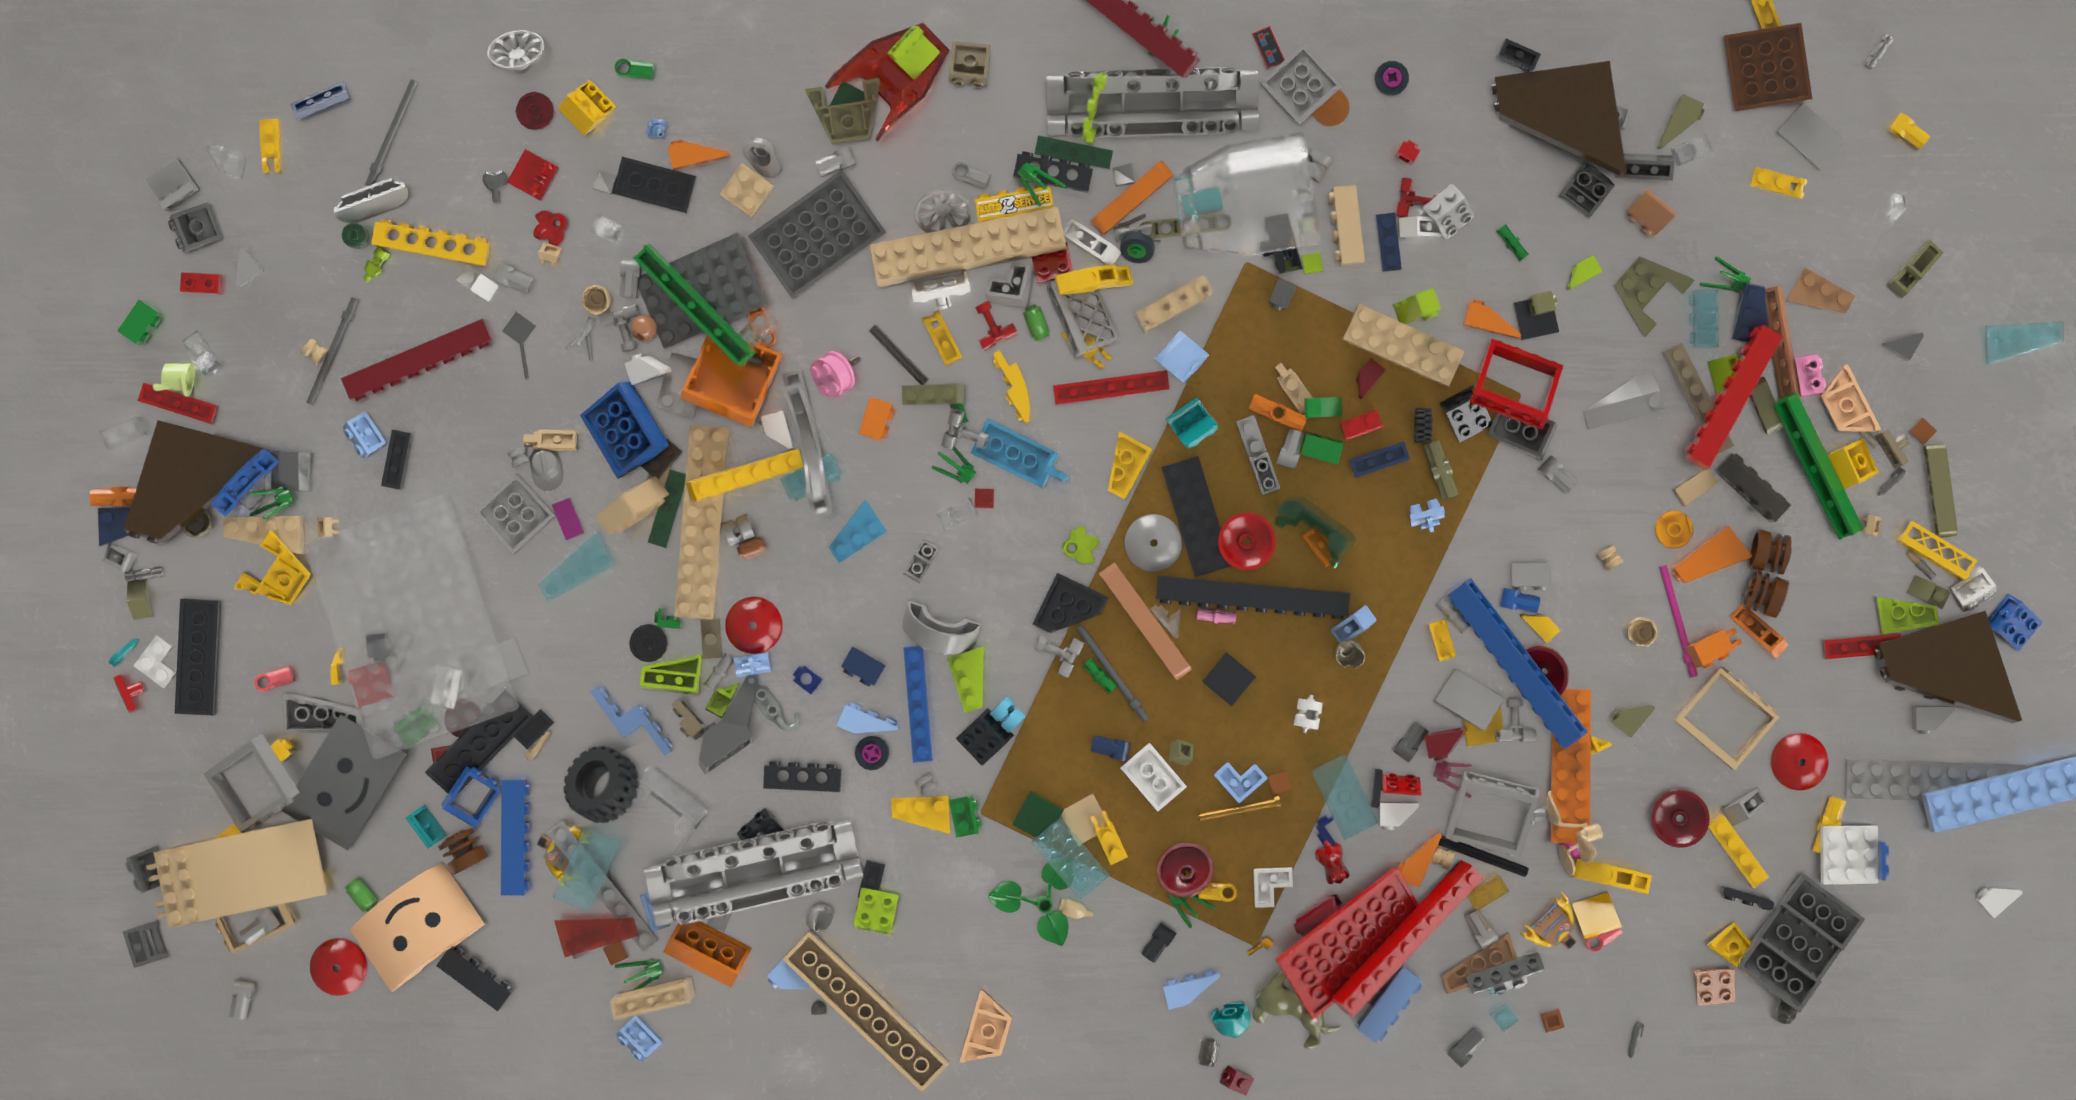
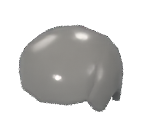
[806,903,834,933]

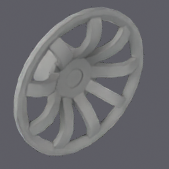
[487,30,545,71]
[914,190,971,233]

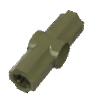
[1424,440,1459,500]

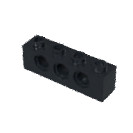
[1013,151,1093,193]
[763,761,842,792]

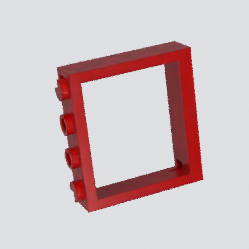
[1469,339,1564,429]

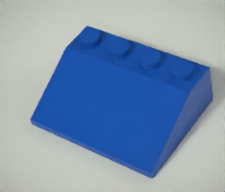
[580,382,669,479]

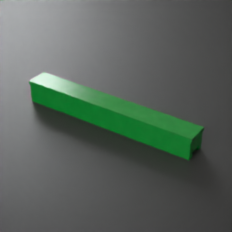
[633,244,756,366]
[1773,391,1863,540]

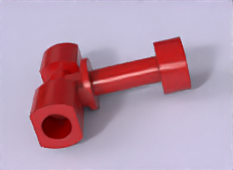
[1396,177,1437,218]
[975,301,1018,350]

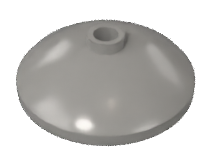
[1125,514,1182,572]

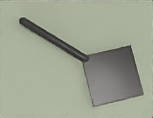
[502,312,536,380]

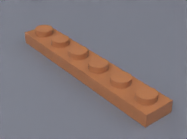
[1765,286,1801,399]

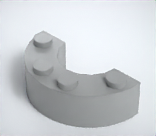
[903,600,982,655]

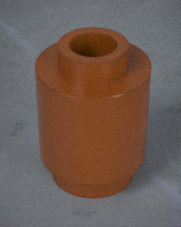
[737,536,766,561]

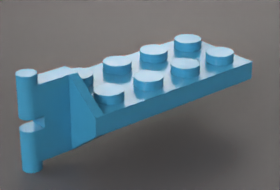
[970,419,1070,488]

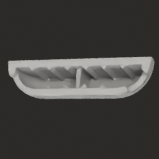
[333,179,408,223]

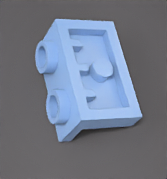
[343,411,386,459]
[616,1015,662,1062]

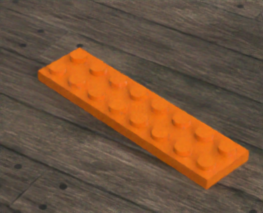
[1551,689,1591,843]

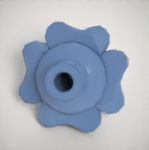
[645,119,668,138]

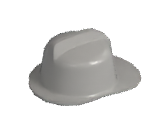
[742,136,780,178]
[530,450,563,491]

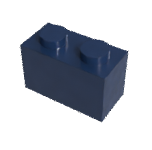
[841,646,886,687]

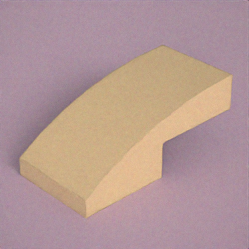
[1674,469,1718,506]

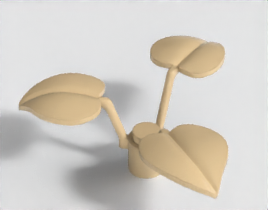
[1545,791,1603,876]

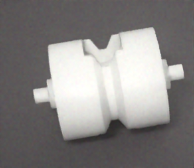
[1294,695,1323,733]

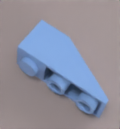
[837,702,899,733]
[1163,970,1220,1010]

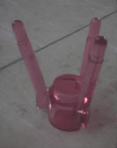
[1433,760,1472,798]

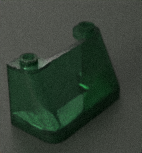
[1275,496,1356,569]

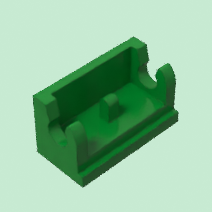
[1301,431,1344,465]

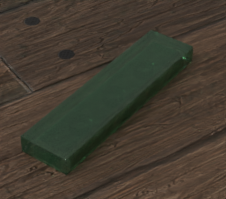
[1034,135,1113,170]
[647,469,686,548]

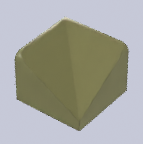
[1169,739,1194,766]

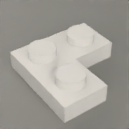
[133,635,176,689]
[1253,867,1293,908]

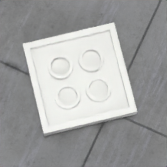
[1820,825,1878,884]

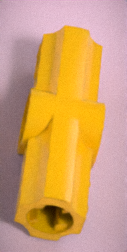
[1812,796,1847,853]

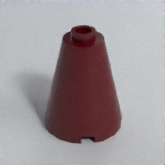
[1294,894,1342,937]

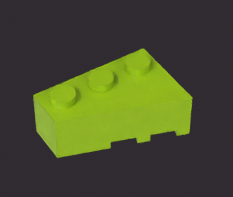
[1393,288,1441,324]
[947,646,984,713]
[639,654,703,695]

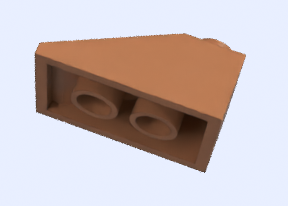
[1625,189,1677,236]

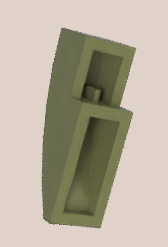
[1888,240,1944,298]

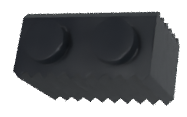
[1497,38,1541,72]

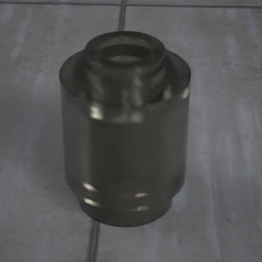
[1198,1037,1220,1067]

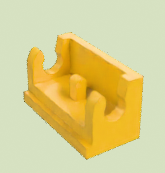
[1427,619,1456,661]

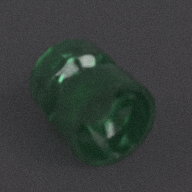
[342,223,370,249]

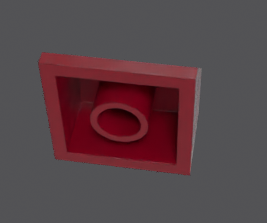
[1425,726,1467,761]

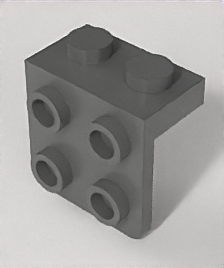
[126,847,160,893]

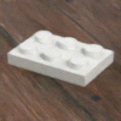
[1120,743,1187,811]

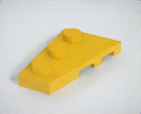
[1108,431,1153,500]
[891,795,950,834]
[1706,922,1754,980]

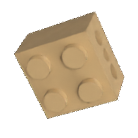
[719,163,774,218]

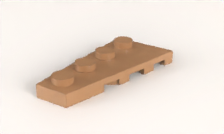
[1441,933,1517,994]

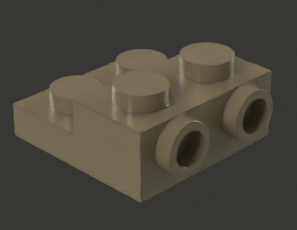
[949,41,991,88]
[672,698,706,740]

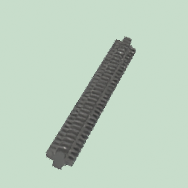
[869,325,929,385]

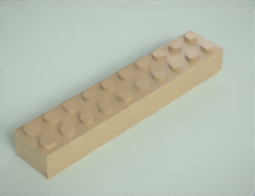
[870,207,1066,288]
[674,425,730,620]
[782,930,949,1092]

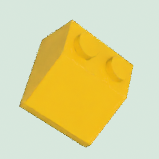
[1827,438,1879,489]

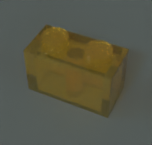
[1466,874,1509,911]

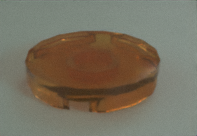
[1312,90,1350,127]

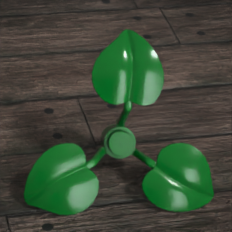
[988,857,1074,946]

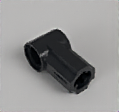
[1141,922,1177,963]

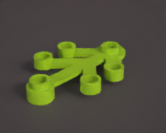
[1082,72,1107,144]

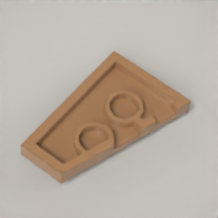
[1785,268,1855,313]

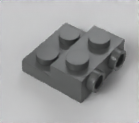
[168,202,222,253]

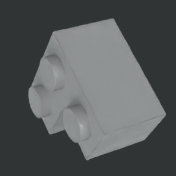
[985,262,1035,308]

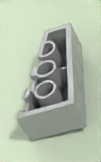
[282,692,364,734]

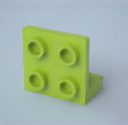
[887,26,940,80]
[853,888,899,936]

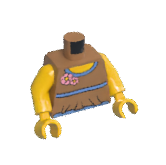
[537,828,593,888]
[1520,892,1576,949]

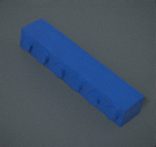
[903,646,933,763]
[501,779,530,896]

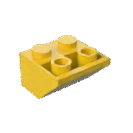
[558,80,616,136]

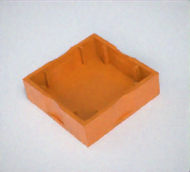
[681,335,782,428]

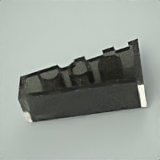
[1713,453,1791,522]

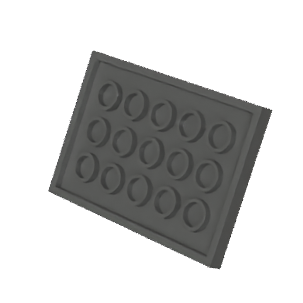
[748,169,886,299]
[637,233,768,349]

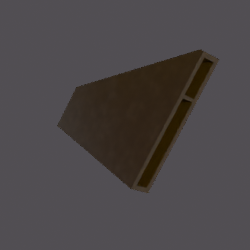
[1491,61,1626,177]
[124,420,271,544]
[1873,611,2022,723]

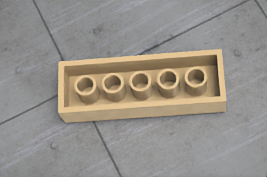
[1342,304,1465,387]

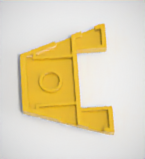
[234,530,311,605]

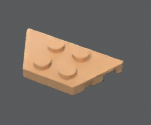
[1820,364,1881,432]
[959,990,1012,1062]

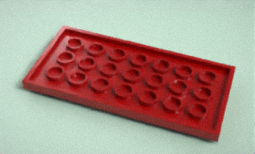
[1275,867,1419,1020]

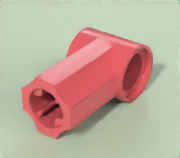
[254,666,294,691]
[1584,928,1622,952]

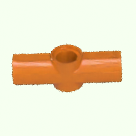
[1248,394,1307,432]
[89,487,137,507]

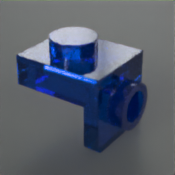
[1315,815,1335,845]

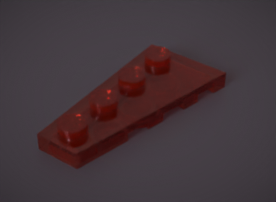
[554,917,639,957]

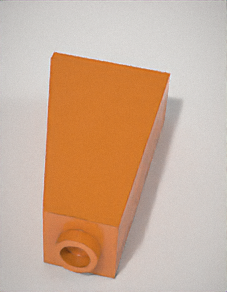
[1672,526,1752,583]

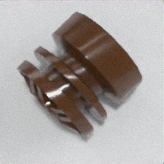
[1749,530,1792,575]
[1743,570,1789,618]
[438,827,489,875]

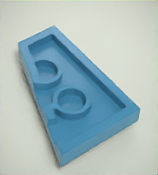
[828,499,887,563]

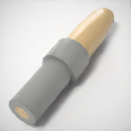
[1859,432,1880,448]
[1908,550,1936,580]

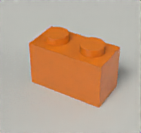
[858,397,895,441]

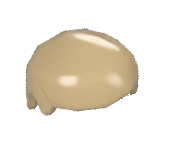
[582,285,611,315]
[1627,618,1658,647]

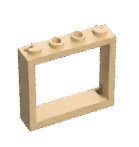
[1135,275,1213,333]
[1674,667,1779,770]
[215,903,298,954]
[610,976,696,1020]

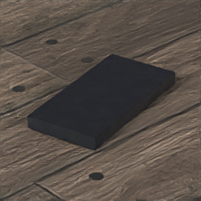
[612,156,697,214]

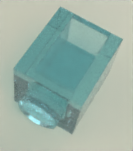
[1490,1003,1519,1032]

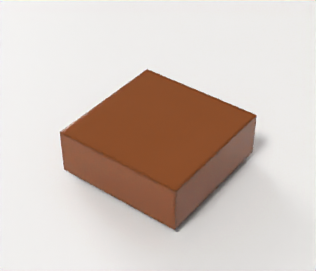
[1909,418,1937,445]
[1268,771,1291,795]
[603,940,629,966]
[1540,1008,1565,1033]

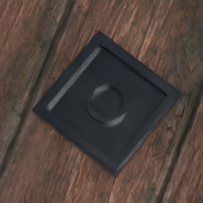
[1513,300,1559,340]
[1202,652,1256,706]

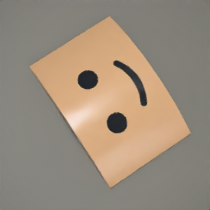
[350,862,485,992]

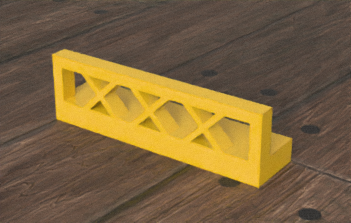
[1896,521,1978,581]

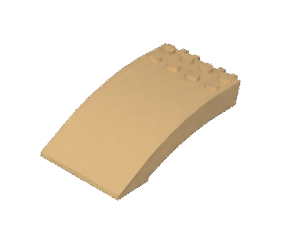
[146,819,327,928]

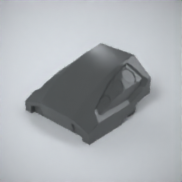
[1560,162,1615,218]
[271,451,311,491]

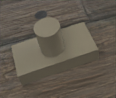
[1875,429,1909,468]
[700,619,723,659]

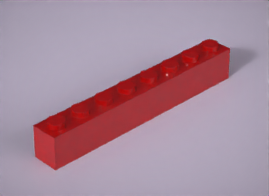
[1685,325,1783,470]

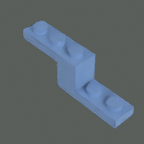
[590,687,673,756]

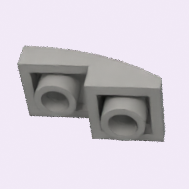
[903,539,940,583]

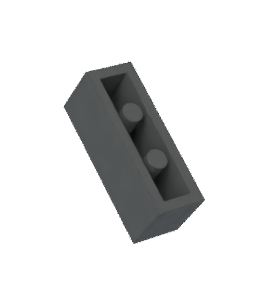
[1614,153,1674,180]

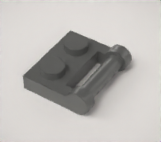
[123,921,168,968]

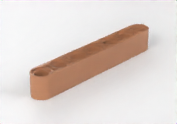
[1099,562,1192,680]

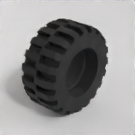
[563,746,639,823]

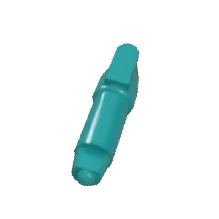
[108,639,138,667]

